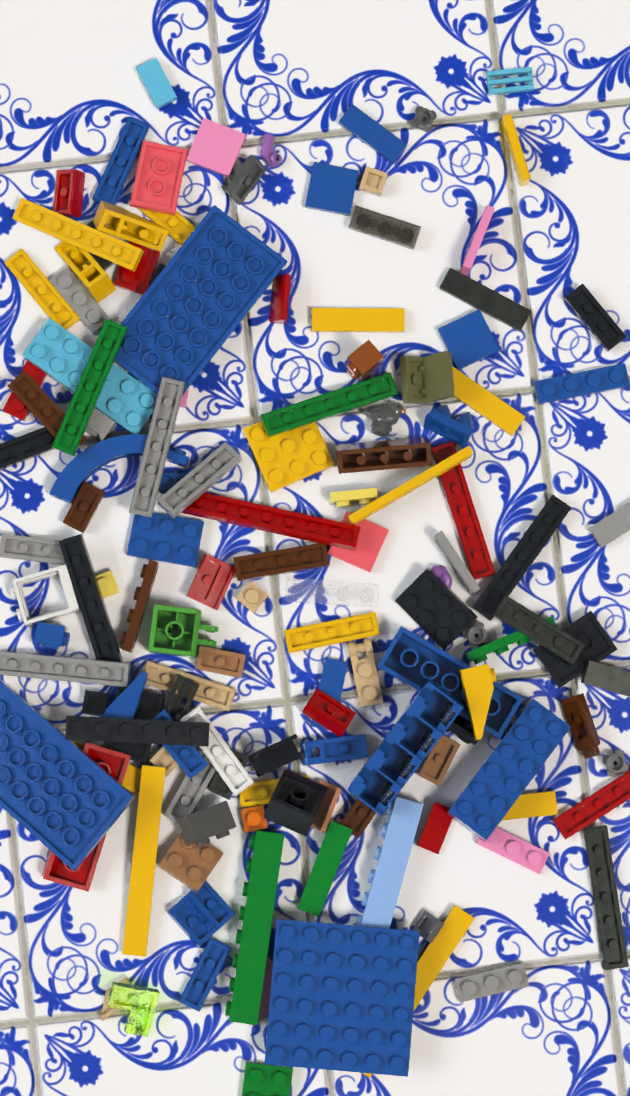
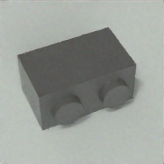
[177,800,237,847]

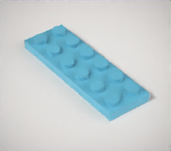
[22,318,158,434]

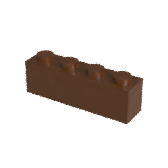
[335,437,432,474]

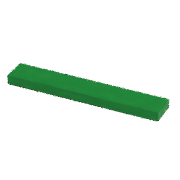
[52,319,128,457]
[260,372,398,438]

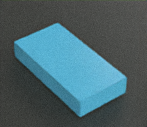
[136,58,177,109]

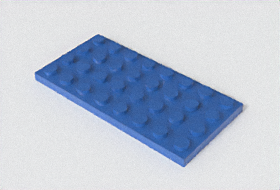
[114,205,287,397]
[0,679,135,871]

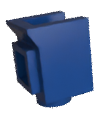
[33,622,70,650]

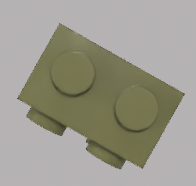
[400,351,454,404]

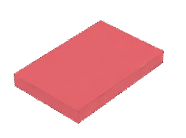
[130,140,188,216]

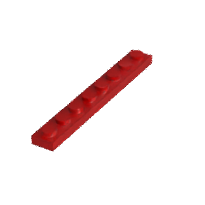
[181,493,361,551]

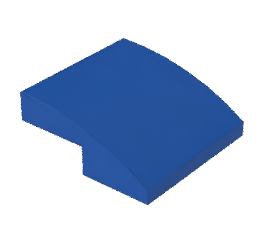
[167,880,235,948]

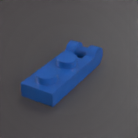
[300,734,368,766]

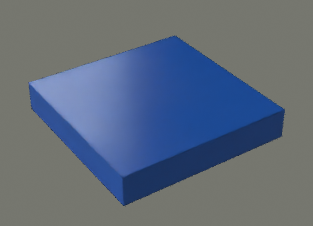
[305,162,359,216]
[438,309,500,370]

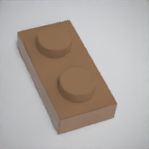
[195,646,246,678]
[418,735,461,786]

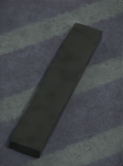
[583,825,629,970]

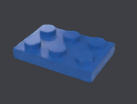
[127,513,204,568]

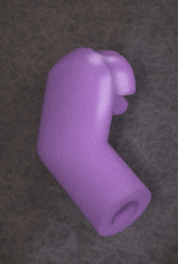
[260,134,282,167]
[431,565,452,589]

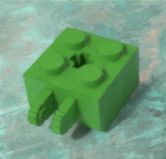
[148,604,218,658]

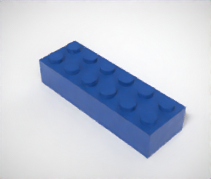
[377,626,523,739]
[447,699,571,843]

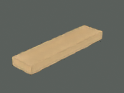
[144,660,237,711]

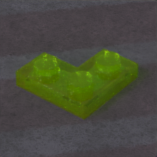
[107,982,160,1037]

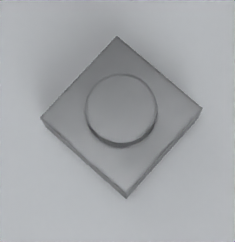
[412,910,445,943]

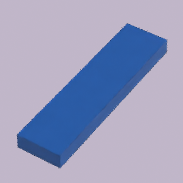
[92,116,150,205]

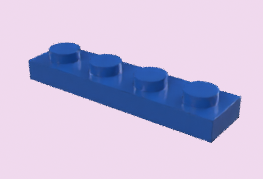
[534,363,630,405]

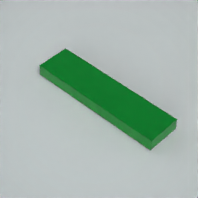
[297,820,353,917]

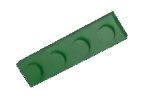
[465,616,556,665]

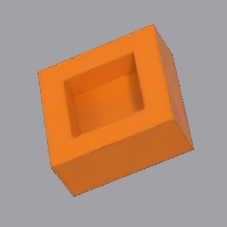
[240,805,268,833]

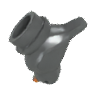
[362,402,406,437]

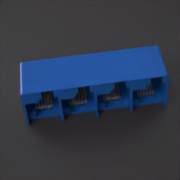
[348,679,464,816]

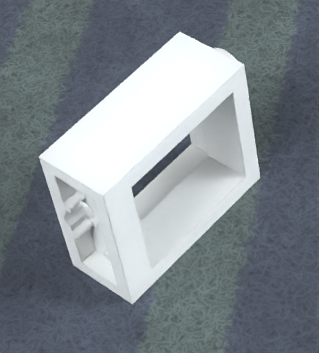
[10,564,81,627]

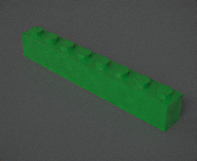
[225,830,284,1025]

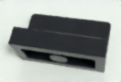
[248,734,301,778]

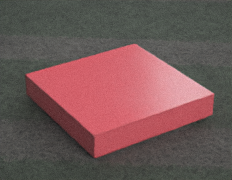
[328,511,389,573]

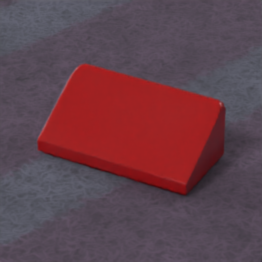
[53,169,85,218]
[269,274,291,324]
[302,688,356,737]
[417,802,453,854]

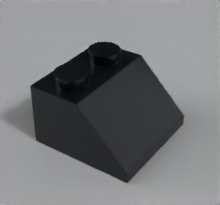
[263,769,328,837]

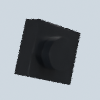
[82,690,109,716]

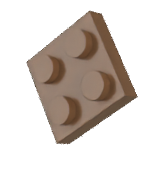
[158,831,224,893]

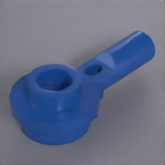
[159,465,197,494]

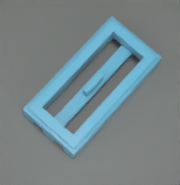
[486,67,534,96]

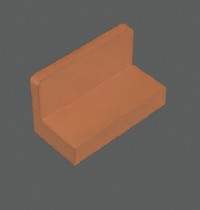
[311,780,342,832]

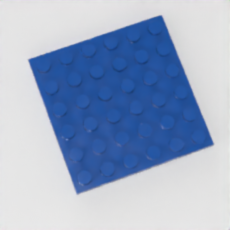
[264,919,420,1077]

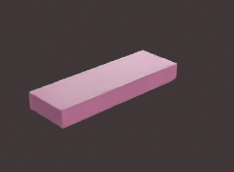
[460,205,495,276]

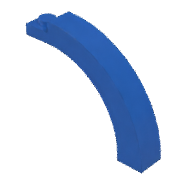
[49,434,189,504]

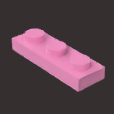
[476,827,550,874]

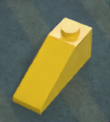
[93,200,169,252]
[54,241,117,303]
[459,664,497,741]

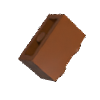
[346,339,384,382]

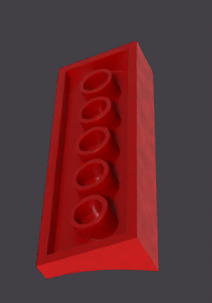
[42,741,131,892]

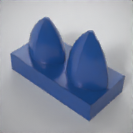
[423,405,474,447]

